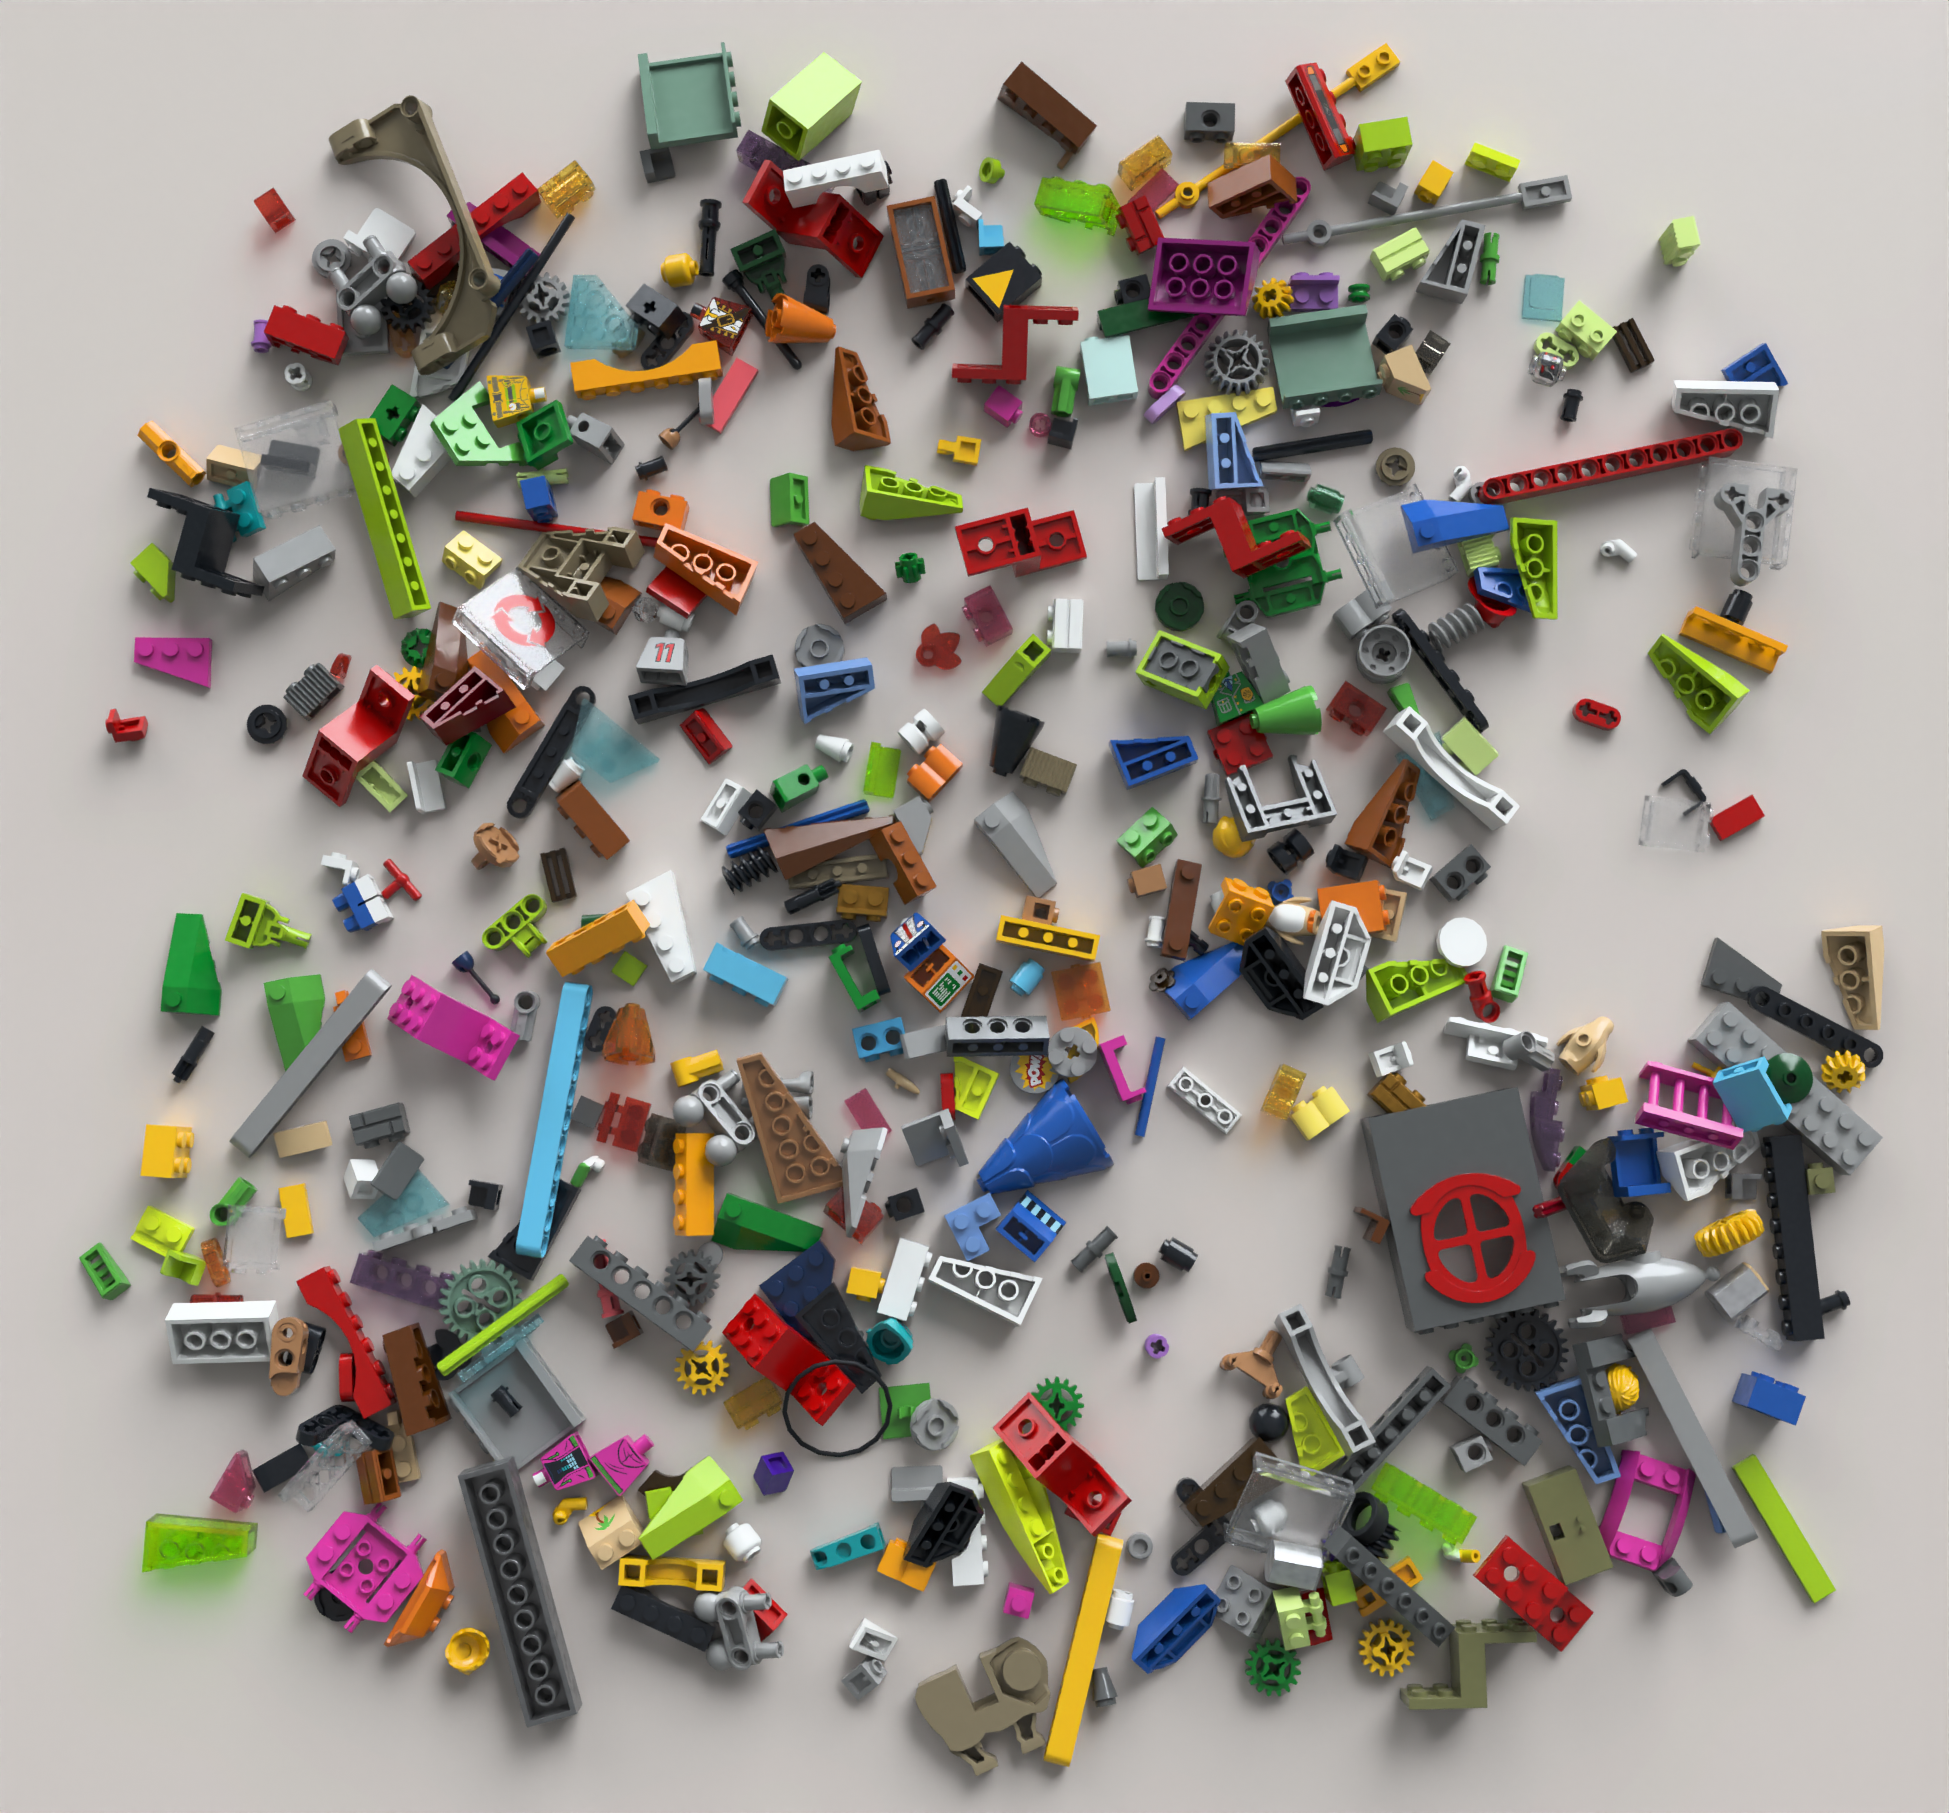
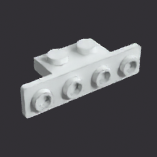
[1443,1017,1548,1071]

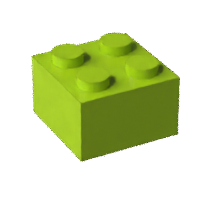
[1353,117,1413,172]

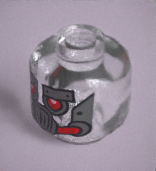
[1528,351,1567,387]

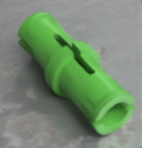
[1480,232,1500,285]

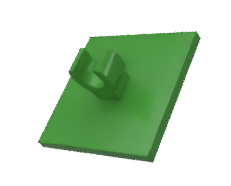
[879,1383,931,1439]

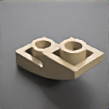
[273,1121,333,1158]

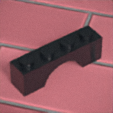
[611,1586,719,1652]

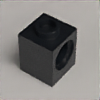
[1114,274,1151,305]
[1372,314,1413,355]
[526,320,561,359]
[738,789,778,831]
[885,1187,925,1221]

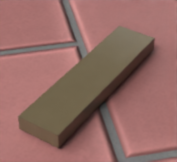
[788,854,889,890]

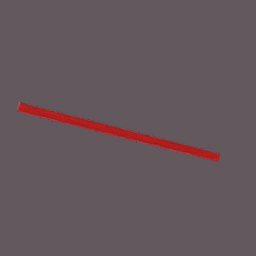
[455,511,658,547]

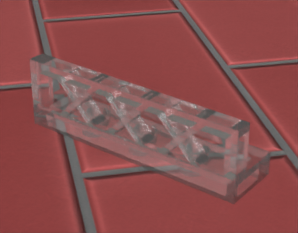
[278,1420,372,1512]

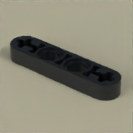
[760,919,857,951]

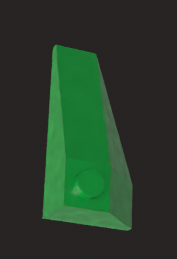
[161,913,222,1016]
[711,1193,824,1252]

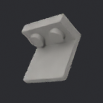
[901,1109,969,1167]
[1216,1565,1277,1640]

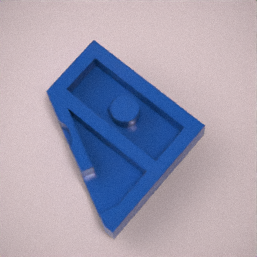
[1721,343,1788,386]

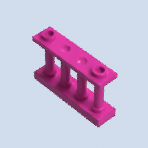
[1635,1061,1744,1150]

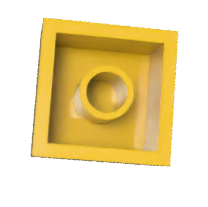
[140,1124,194,1178]

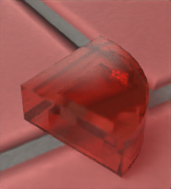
[330,653,352,679]

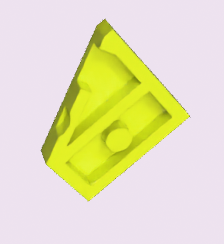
[954,1057,1000,1120]

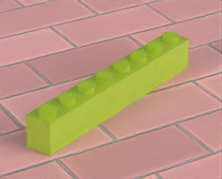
[338,418,431,619]

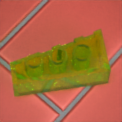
[1371,1462,1478,1546]
[142,1513,258,1573]

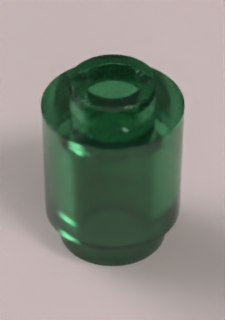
[1306,483,1345,514]

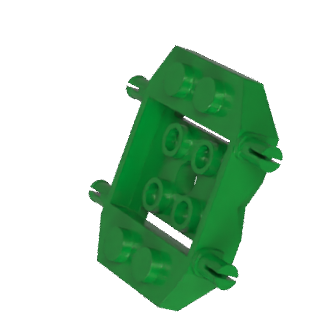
[1223,508,1343,618]

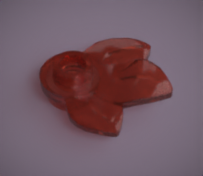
[916,623,962,670]

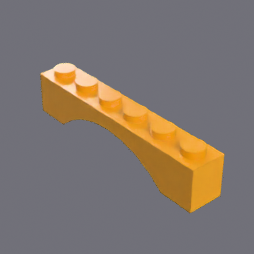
[570,340,723,400]

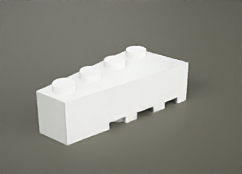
[626,870,697,984]
[927,1256,1043,1326]

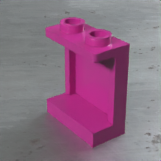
[1098,1035,1146,1105]

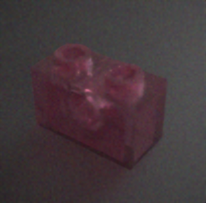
[962,585,1013,647]

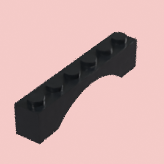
[628,654,781,725]

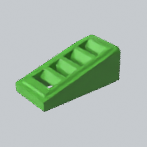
[1387,683,1420,715]
[1490,945,1528,1003]
[79,1242,131,1300]

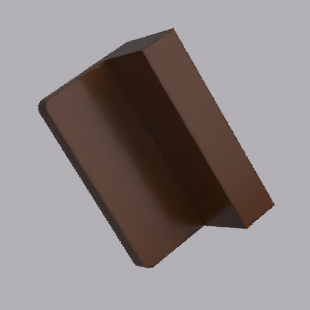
[1353,1207,1390,1244]

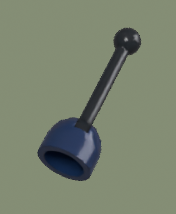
[452,951,500,1004]

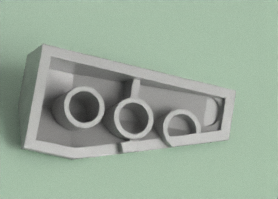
[974,791,1057,898]
[840,1127,888,1238]

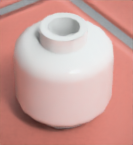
[723,1523,762,1563]

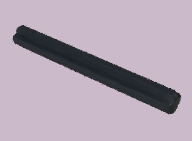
[1252,429,1373,462]

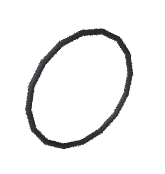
[782,1359,893,1457]

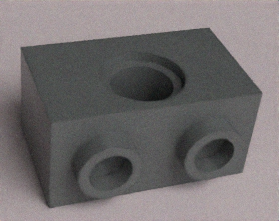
[1184,102,1235,144]

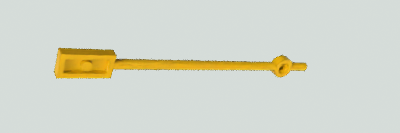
[1155,43,1400,220]

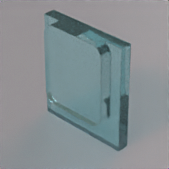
[1522,274,1565,322]

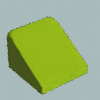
[611,951,647,987]

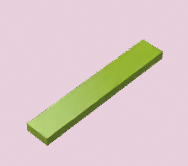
[1732,1454,1836,1603]

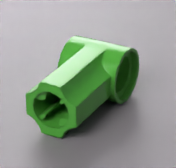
[1051,366,1081,418]
[210,1177,258,1226]

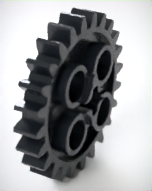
[1484,1309,1569,1392]

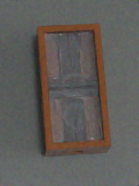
[887,196,955,309]

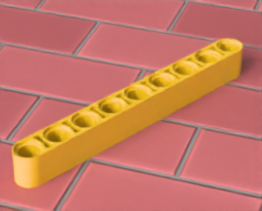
[1043,1534,1123,1767]

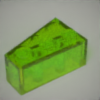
[1034,176,1121,236]

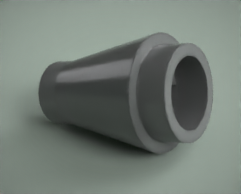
[1092,1667,1118,1707]

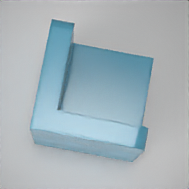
[978,219,1004,256]

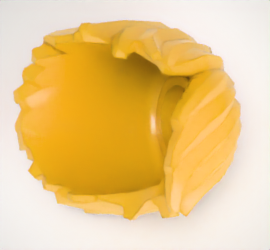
[1605,1363,1640,1414]

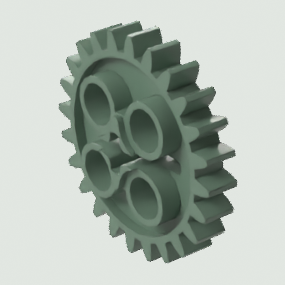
[438,1259,523,1341]

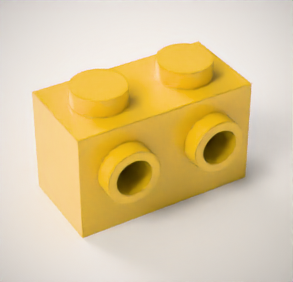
[1578,1075,1628,1111]

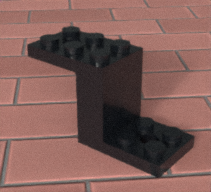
[147,488,265,598]

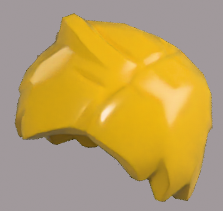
[1212,816,1256,858]
[445,1627,490,1675]

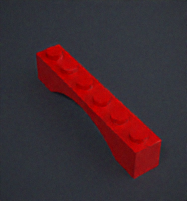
[407,172,541,290]
[296,1266,397,1419]

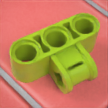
[482,894,548,958]

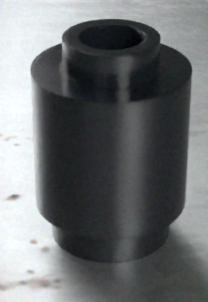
[1720,589,1753,626]
[1158,1237,1198,1272]

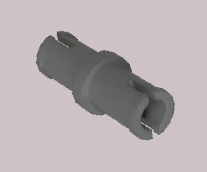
[1071,1226,1118,1273]
[1325,1245,1351,1299]

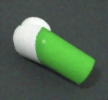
[570,1156,605,1187]

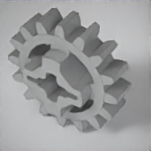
[518,272,570,324]

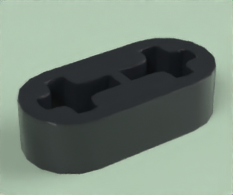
[584,1006,618,1052]

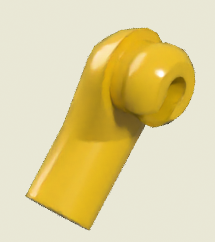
[552,1497,588,1525]

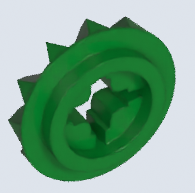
[401,628,432,668]

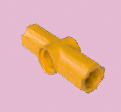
[137,421,206,488]

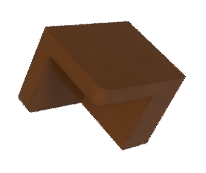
[605,1310,644,1349]

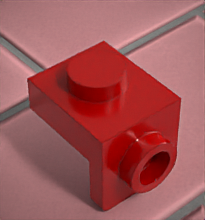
[105,709,148,743]

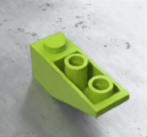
[982,634,1051,707]

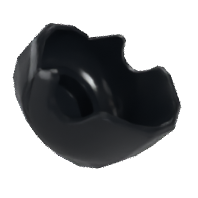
[1249,1403,1289,1442]

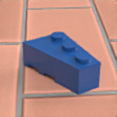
[1109,736,1198,790]

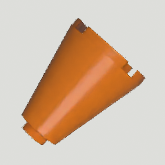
[765,293,836,343]

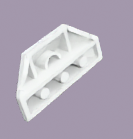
[1303,900,1371,1006]

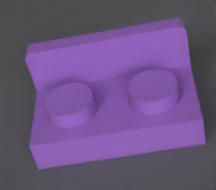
[1288,272,1340,312]

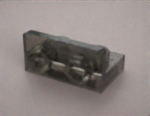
[637,1113,687,1172]

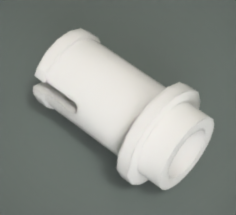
[1145,916,1165,948]

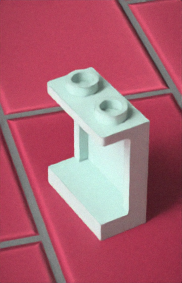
[1080,334,1138,406]

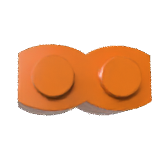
[907,744,963,803]

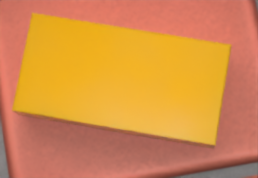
[278,1183,314,1238]

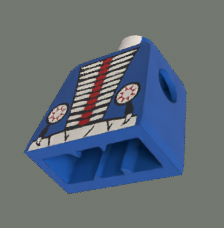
[890,913,946,972]

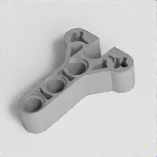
[1714,483,1793,586]

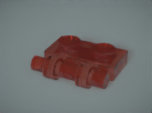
[596,1092,652,1152]

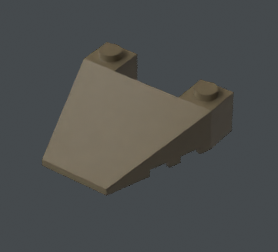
[518,527,645,622]

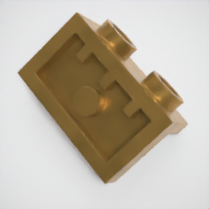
[836,884,889,922]

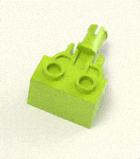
[225,893,312,949]

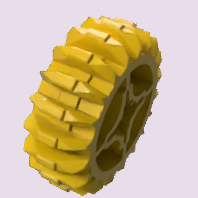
[1694,1209,1765,1257]

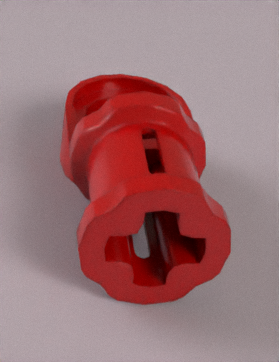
[1463,971,1500,1023]

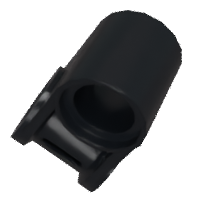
[803,264,830,315]

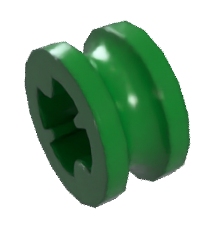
[1348,284,1370,303]

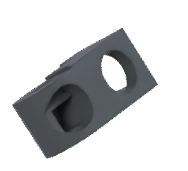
[1652,1557,1693,1597]

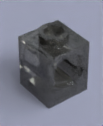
[1415,330,1451,375]

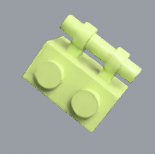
[1272,1587,1327,1651]

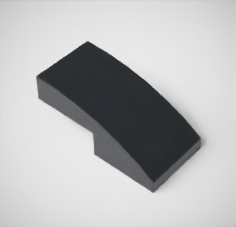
[252,1443,312,1493]

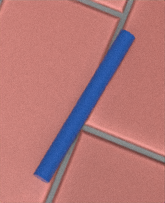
[1135,1037,1165,1137]

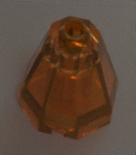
[602,1003,656,1065]

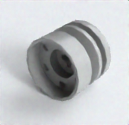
[1356,624,1412,685]

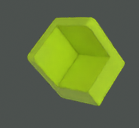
[160,1249,207,1286]

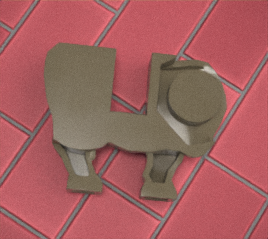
[915,1637,1050,1776]

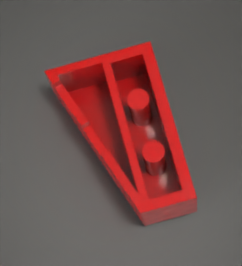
[264,305,349,366]

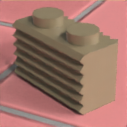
[1019,747,1077,797]

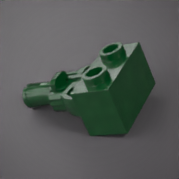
[730,229,787,306]

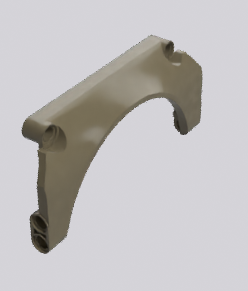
[329,95,501,375]

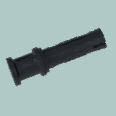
[699,199,722,277]

